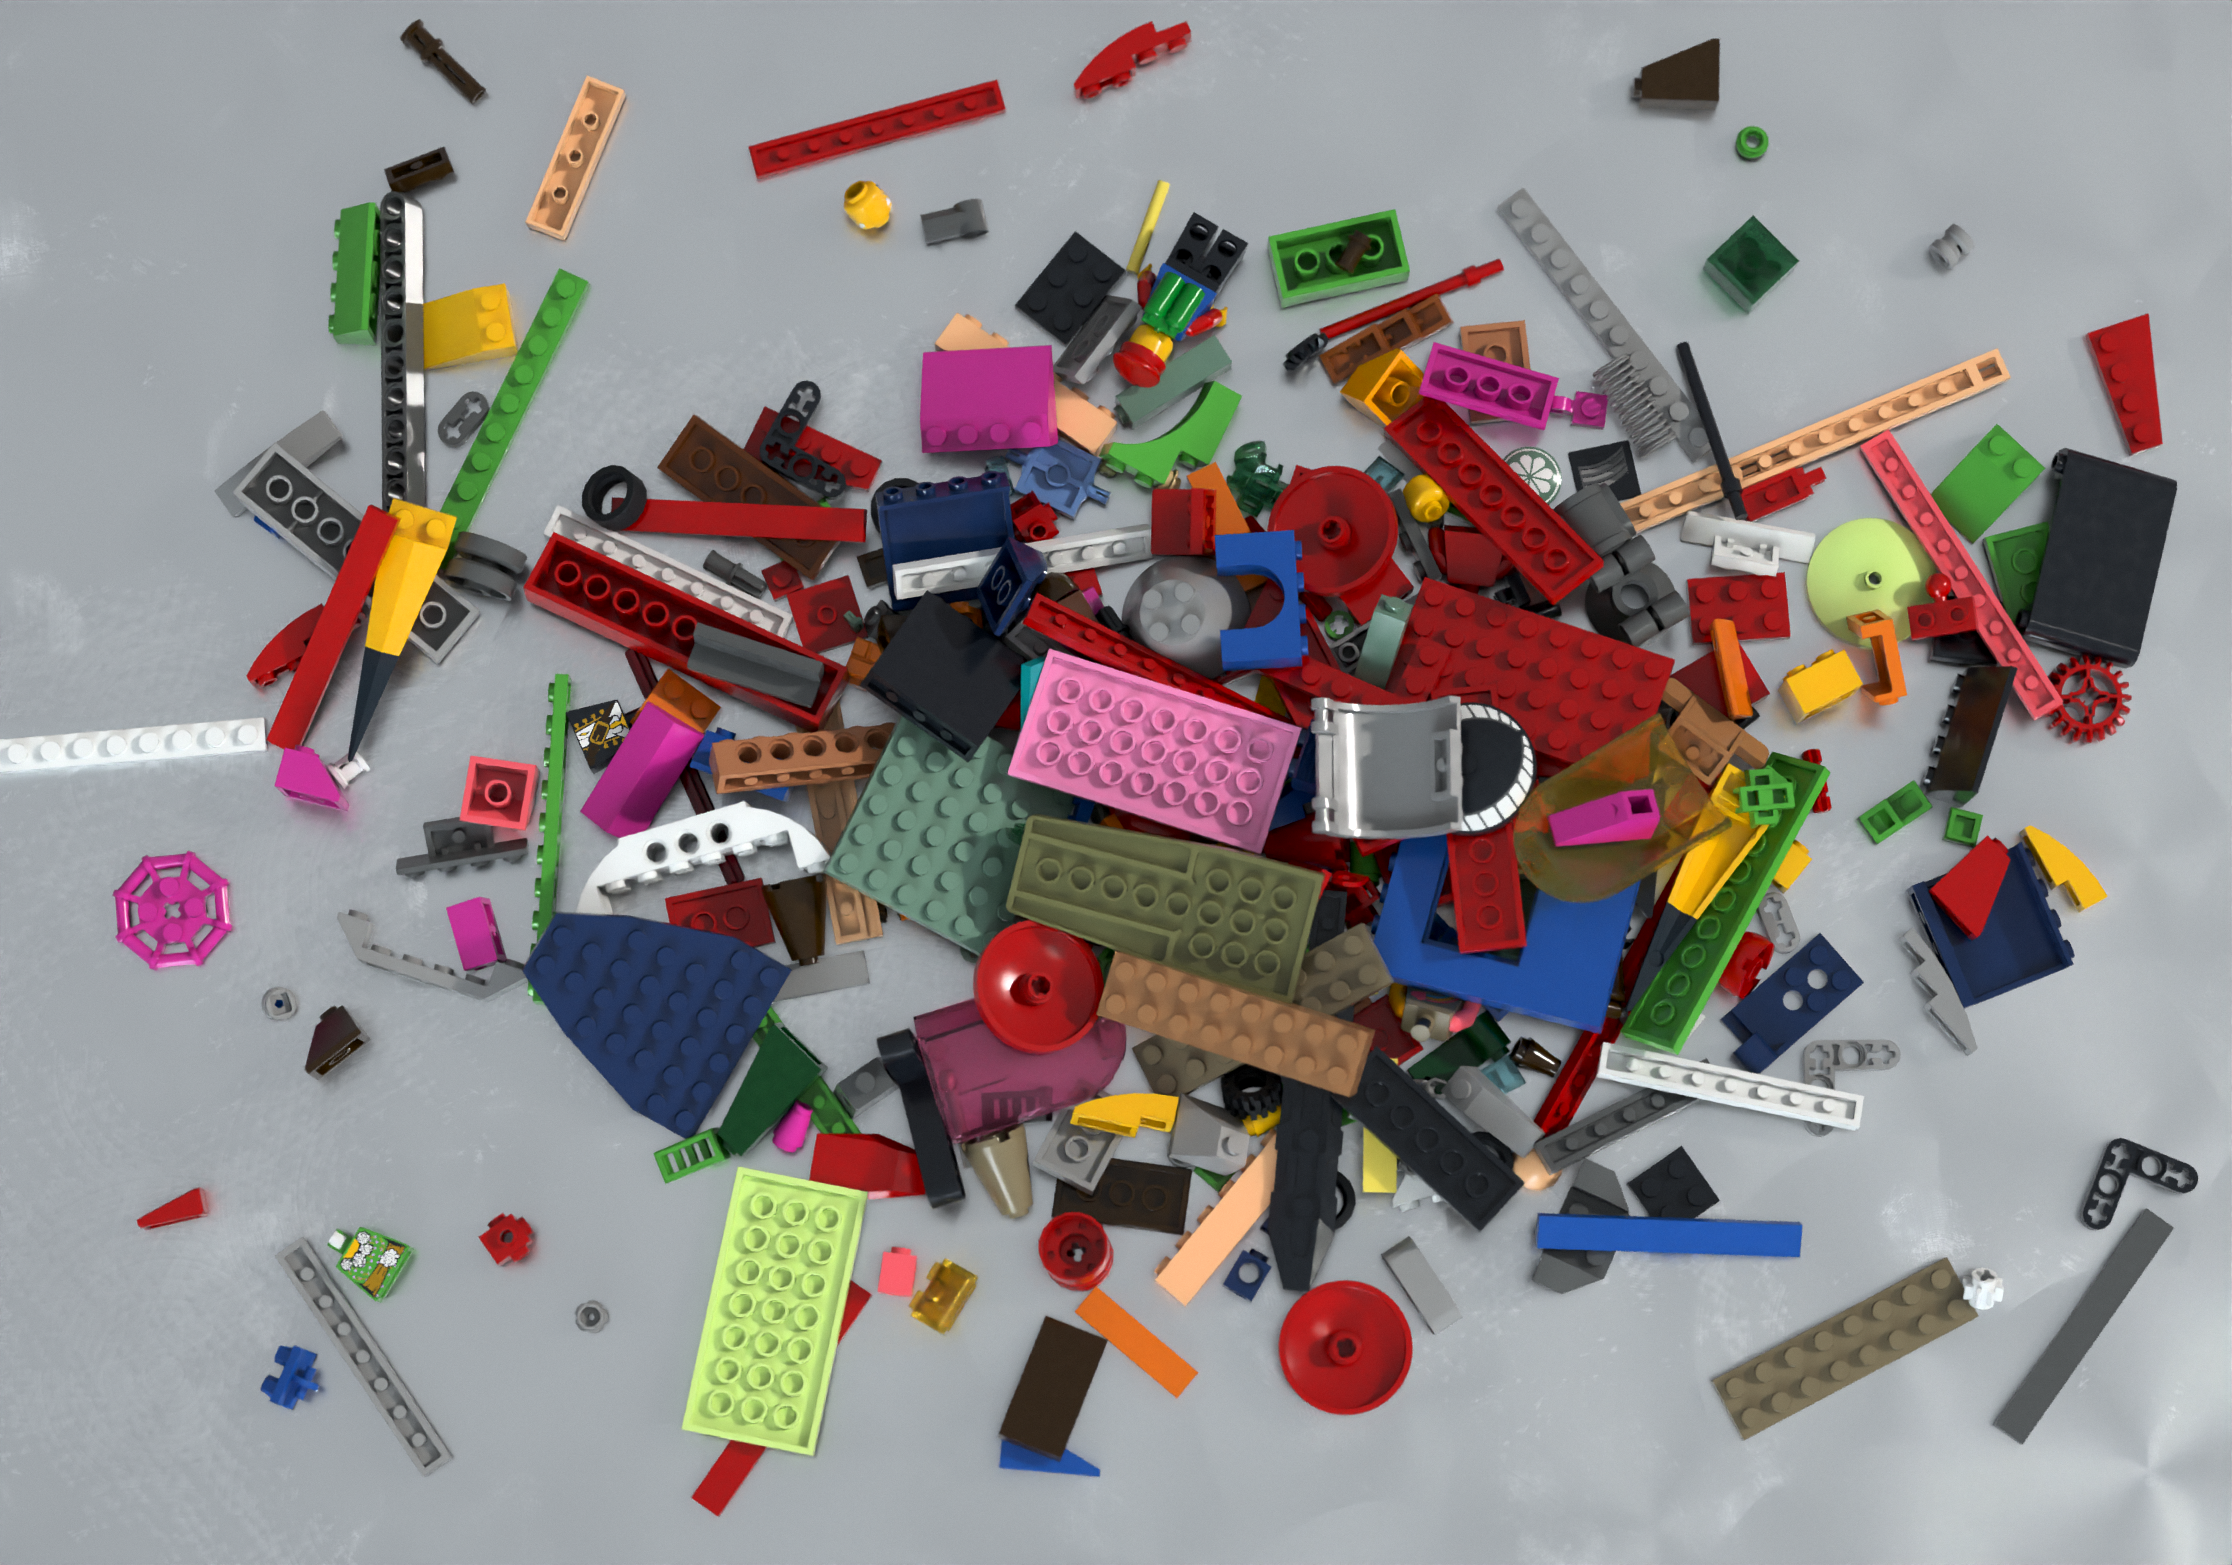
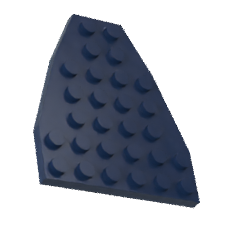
[522,912,792,1139]

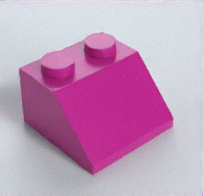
[274,745,349,811]

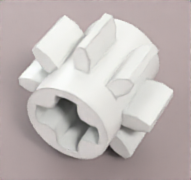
[1962,1268,2004,1310]

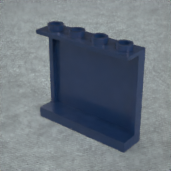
[875,471,1014,612]
[1907,842,2075,1009]

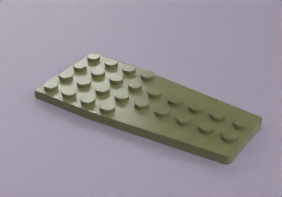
[1006,814,1325,1004]

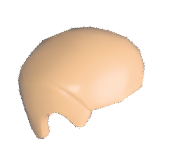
[1512,1138,1562,1191]

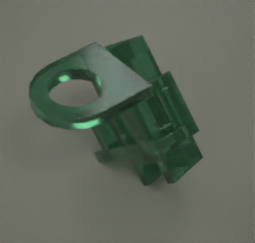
[1226,441,1289,517]

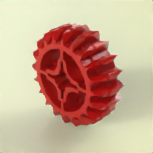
[2045,655,2132,744]

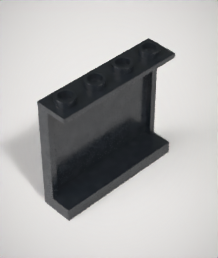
[859,590,1028,762]

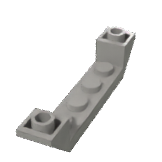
[337,909,528,1003]

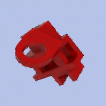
[1325,870,1381,927]

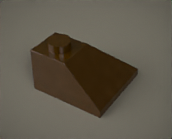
[305,1005,371,1080]

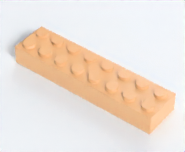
[526,76,626,241]

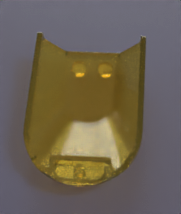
[1513,713,1732,903]

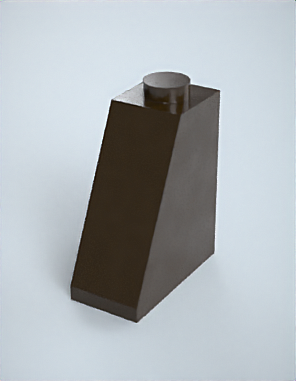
[1633,38,1720,110]

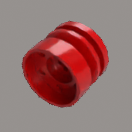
[1039,1212,1114,1291]

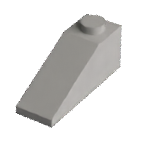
[1441,1066,1545,1158]

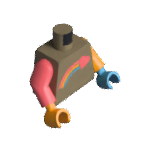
[1389,983,1481,1042]

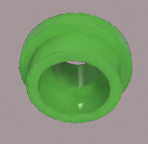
[1736,126,1769,159]

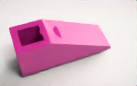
[1548,789,1661,847]

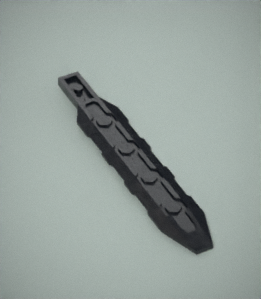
[1268,890,1355,1292]

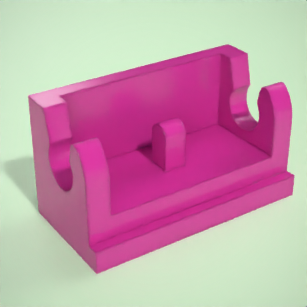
[446,897,507,971]

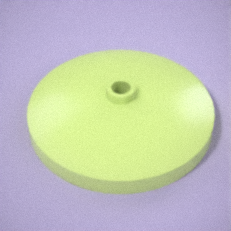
[1805,518,1937,649]

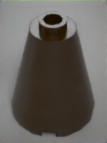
[761,874,827,966]

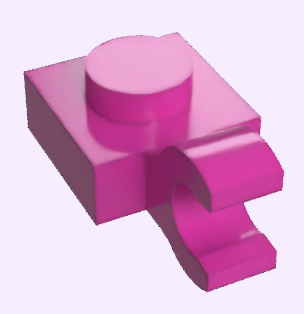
[1550,391,1608,430]

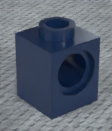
[1222,1248,1272,1303]

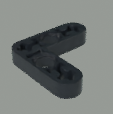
[760,381,846,500]
[2080,1138,2198,1231]

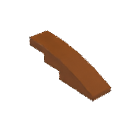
[1319,293,1454,384]

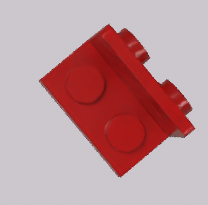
[1151,488,1216,555]

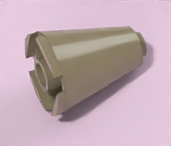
[960,1123,1033,1219]

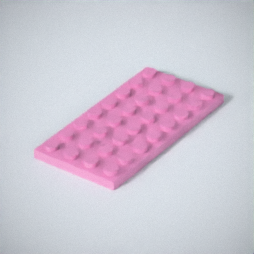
[1007,649,1302,856]

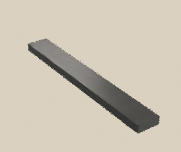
[1993,1208,2174,1445]

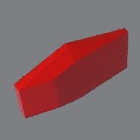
[809,1133,926,1200]

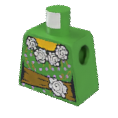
[327,1227,414,1303]

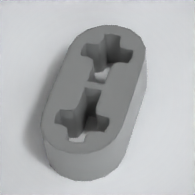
[1757,892,1800,954]

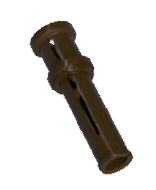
[400,19,486,104]

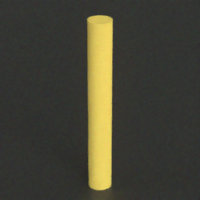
[1126,180,1170,275]

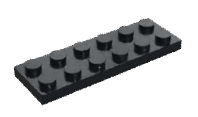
[1331,1046,1525,1233]

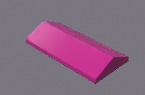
[1418,342,1559,430]
[580,701,704,838]

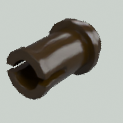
[1335,230,1372,275]

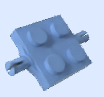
[1005,439,1111,519]

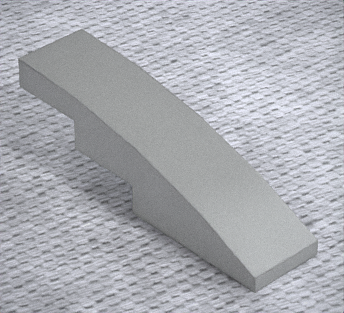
[215,411,343,517]
[1898,927,1978,1056]

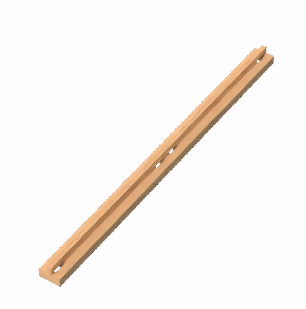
[1620,348,2011,534]

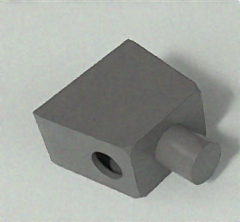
[833,1057,899,1120]

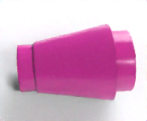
[772,1101,813,1153]

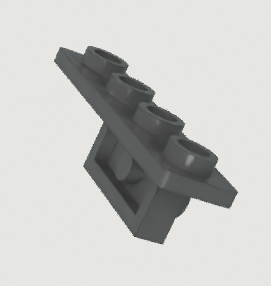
[396,817,529,877]

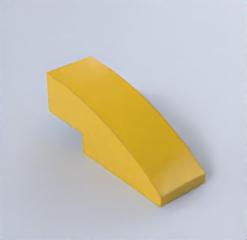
[2019,825,2108,913]
[1070,1093,1179,1138]

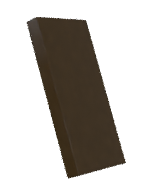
[1051,1158,1192,1236]
[997,1316,1108,1462]

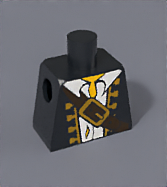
[566,700,640,774]

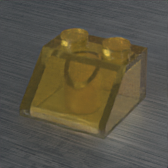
[909,1258,980,1337]

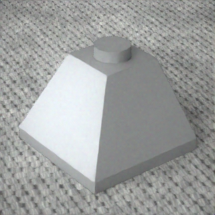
[1168,1093,1250,1176]

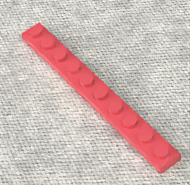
[1860,429,2064,721]

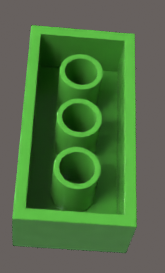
[1267,209,1410,308]

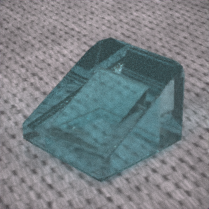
[1480,1054,1526,1095]

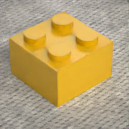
[1778,649,1863,724]

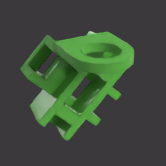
[1733,765,1795,829]

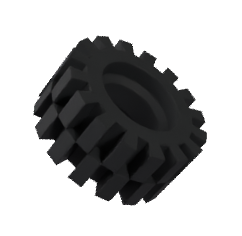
[1221,1063,1283,1120]

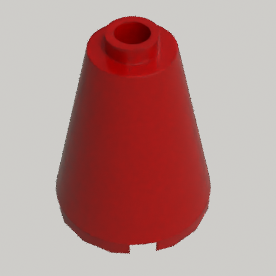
[1262,812,1350,871]

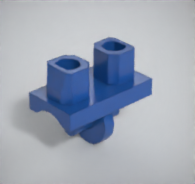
[260,1345,320,1410]

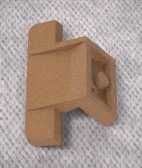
[1656,678,1769,786]

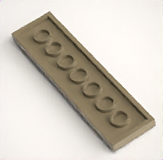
[1132,923,1395,1097]
[1711,1257,1979,1440]

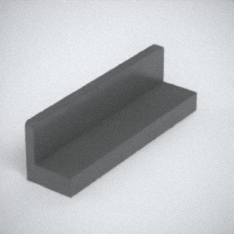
[687,623,825,708]

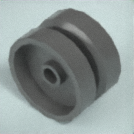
[444,531,527,601]

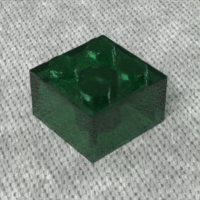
[1703,215,1799,314]

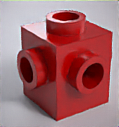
[1010,491,1059,543]
[478,1213,534,1266]

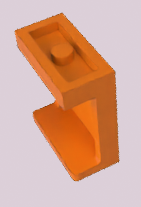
[1846,609,1907,706]

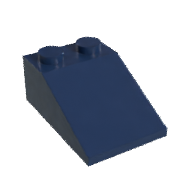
[975,537,1048,636]

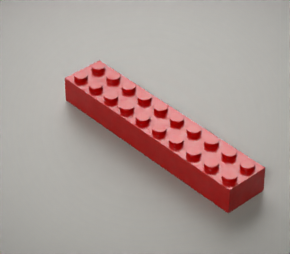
[523,532,849,732]

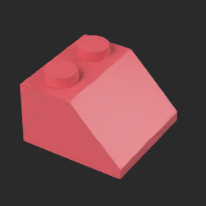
[460,755,540,831]

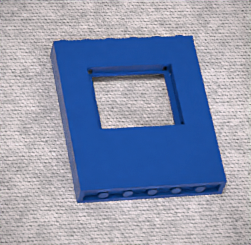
[1371,812,1650,1034]

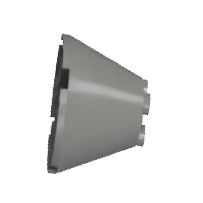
[1122,555,1251,680]

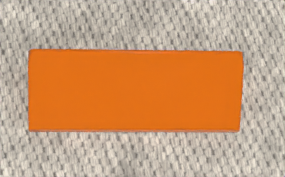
[1709,619,1753,721]

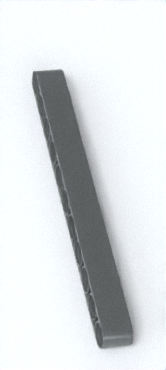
[380,191,425,513]

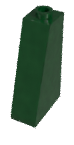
[717,1022,828,1156]

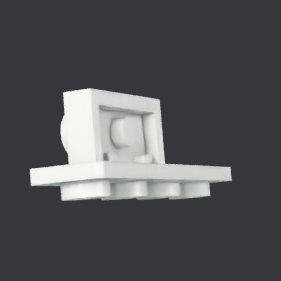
[1681,511,1815,577]

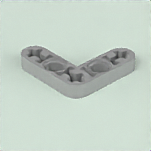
[1802,1040,1901,1137]

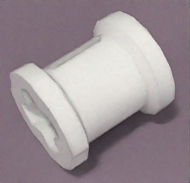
[326,751,370,789]

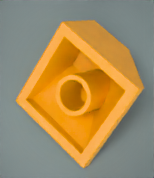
[1340,348,1425,428]

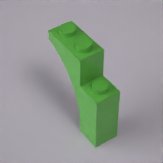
[1099,381,1242,488]

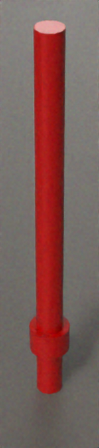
[1319,258,1504,339]

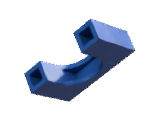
[1215,530,1308,671]

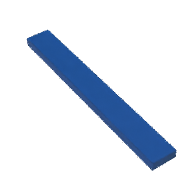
[1535,1213,1803,1257]

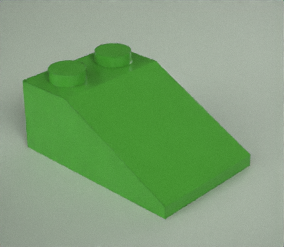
[1931,424,2045,545]

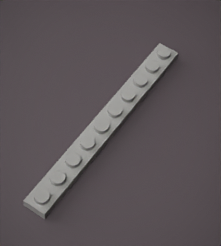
[1497,187,1711,463]

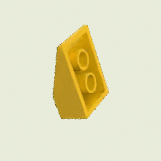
[423,283,518,371]

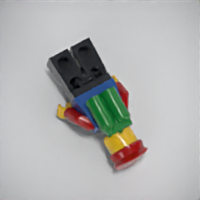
[1113,212,1249,388]

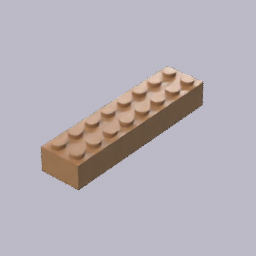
[1096,951,1375,1097]

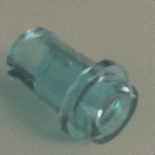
[984,455,1016,497]

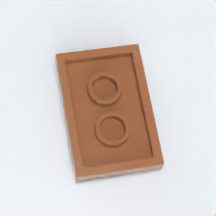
[1459,320,1531,424]

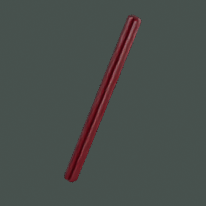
[625,649,745,885]

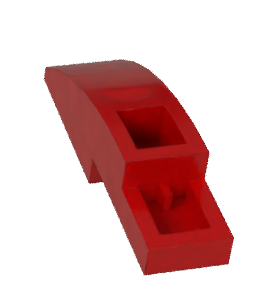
[1074,21,1192,99]
[246,603,367,687]

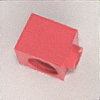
[878,1247,918,1298]

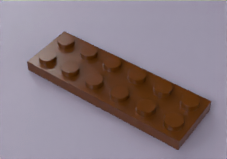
[657,414,841,580]

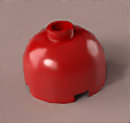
[1718,931,1775,999]

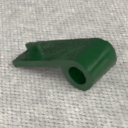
[1407,1010,1511,1099]

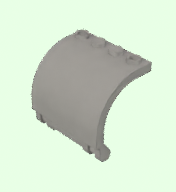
[1311,696,1463,839]

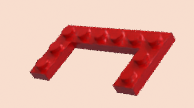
[1244,578,1452,705]

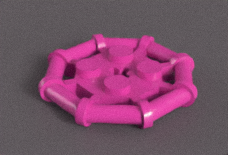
[112,851,233,971]

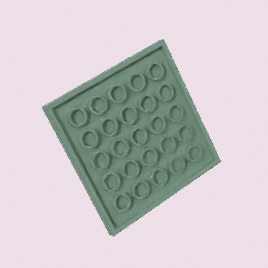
[823,715,1075,956]

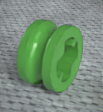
[1324,610,1354,642]

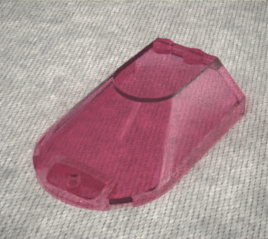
[913,998,1127,1144]

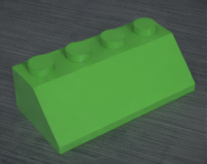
[328,202,381,345]

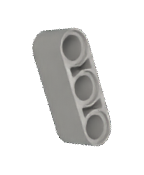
[1381,1236,1463,1335]

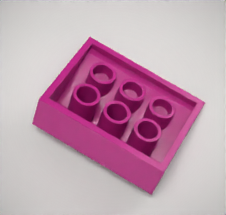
[920,345,1058,453]

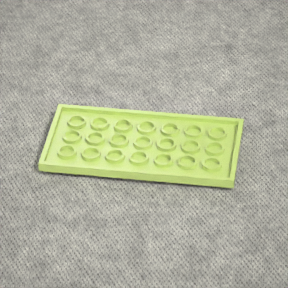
[682,1167,868,1456]

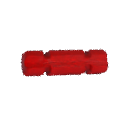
[1802,749,1832,813]

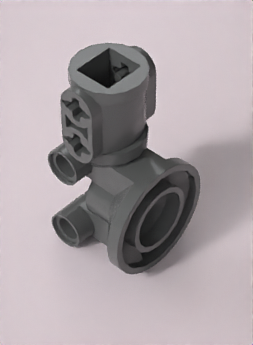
[1553,482,1690,648]

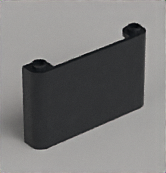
[2015,448,2177,669]

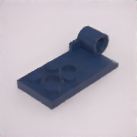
[1720,933,1864,1074]

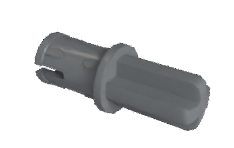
[703,550,767,598]

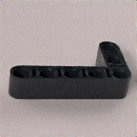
[877,1028,966,1209]

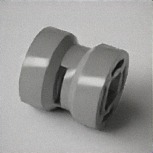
[1929,224,1975,270]

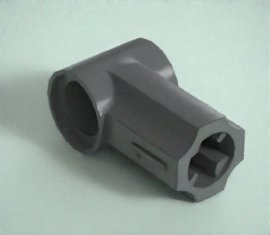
[921,199,989,244]

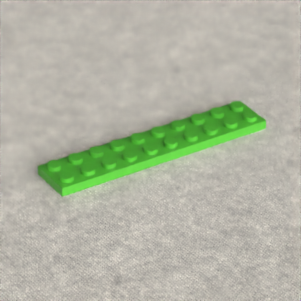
[1620,751,1830,1055]

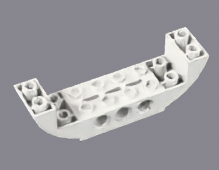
[576,801,832,915]

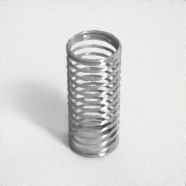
[1592,353,1677,457]

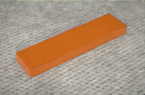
[1186,462,1268,592]
[1075,1286,1198,1398]

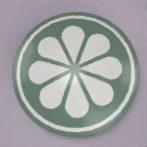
[1503,447,1562,505]

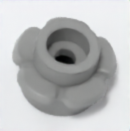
[575,1300,608,1334]

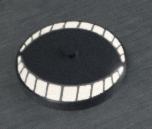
[1451,702,1537,836]

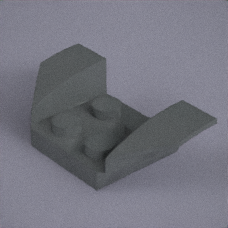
[1532,1158,1630,1294]

